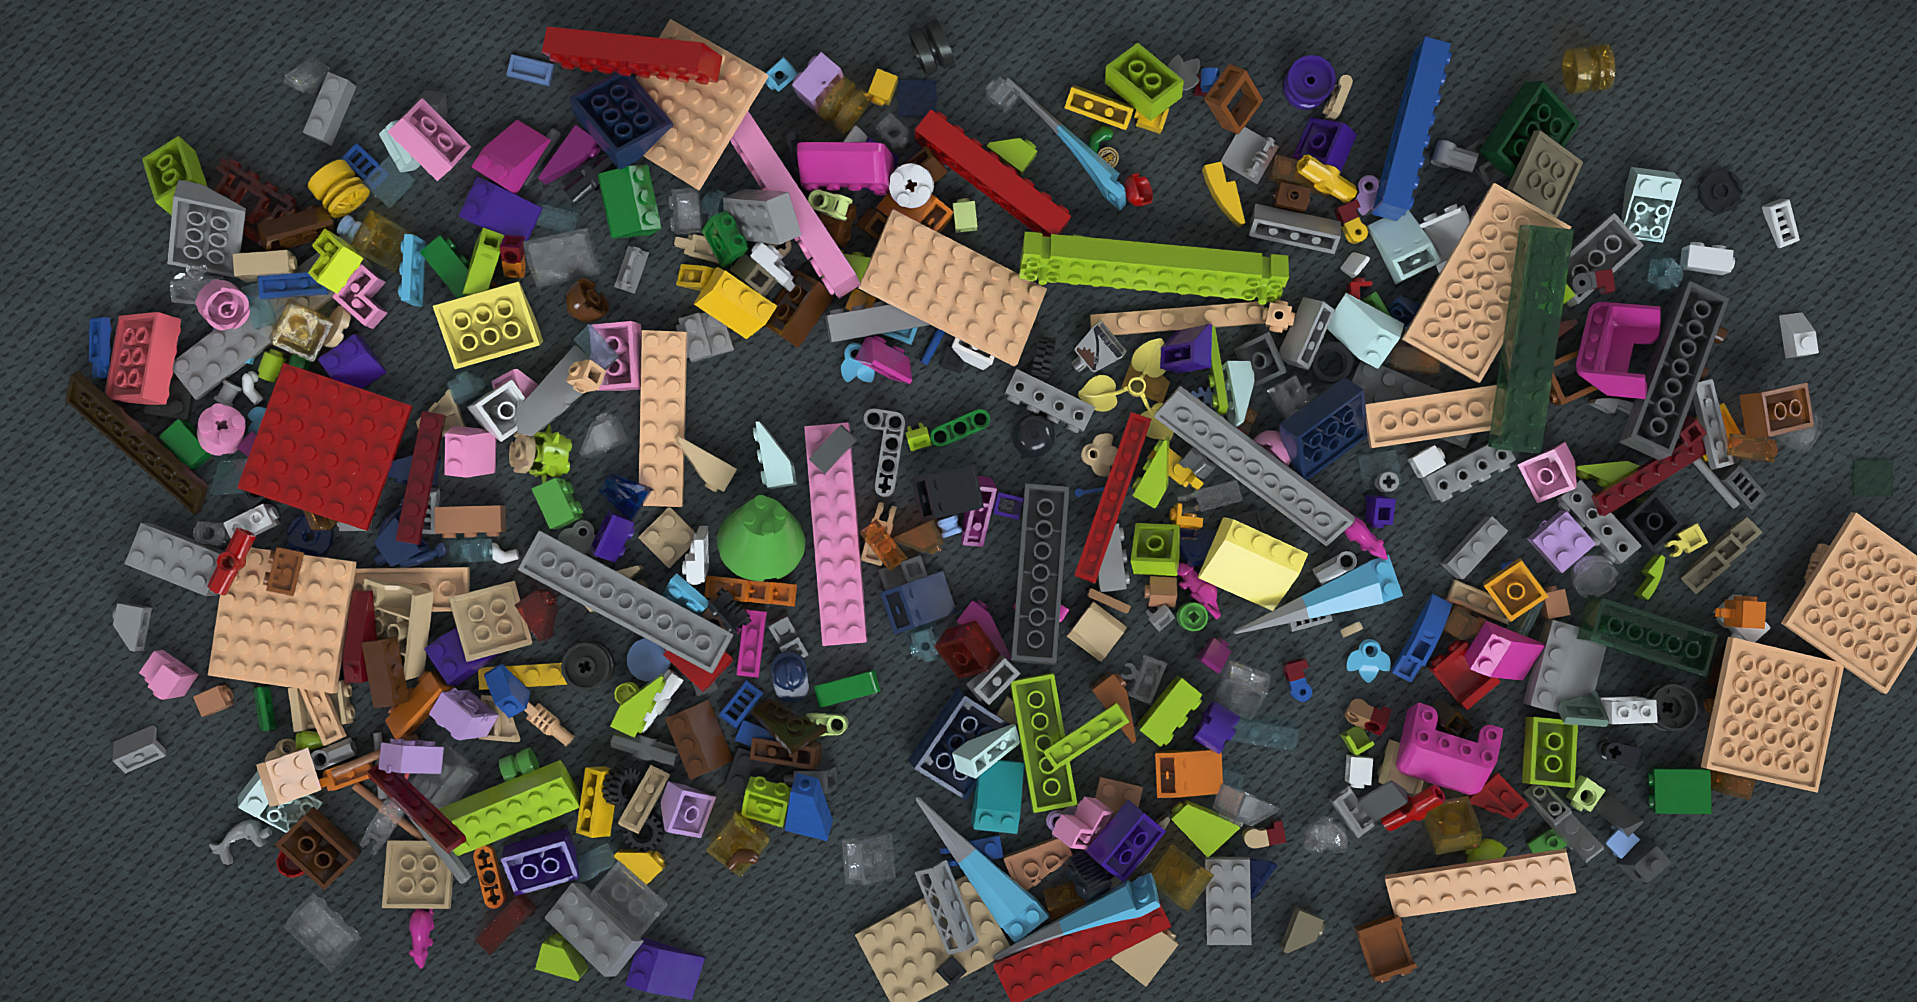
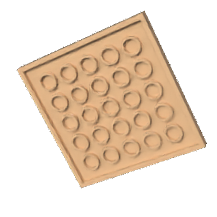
[635,19,769,191]
[1781,512,1917,694]
[208,548,356,693]
[1701,637,1844,793]

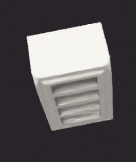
[1762,199,1800,248]

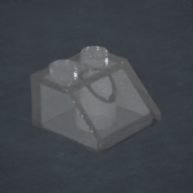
[580,413,630,459]
[1212,660,1271,720]
[1212,783,1279,827]
[842,833,895,886]

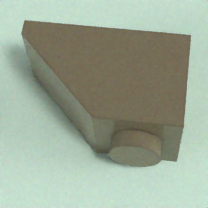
[1280,906,1325,953]

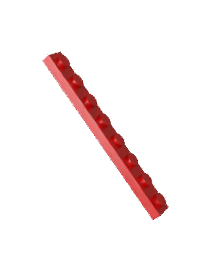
[1074,412,1152,583]

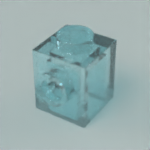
[447,372,485,405]

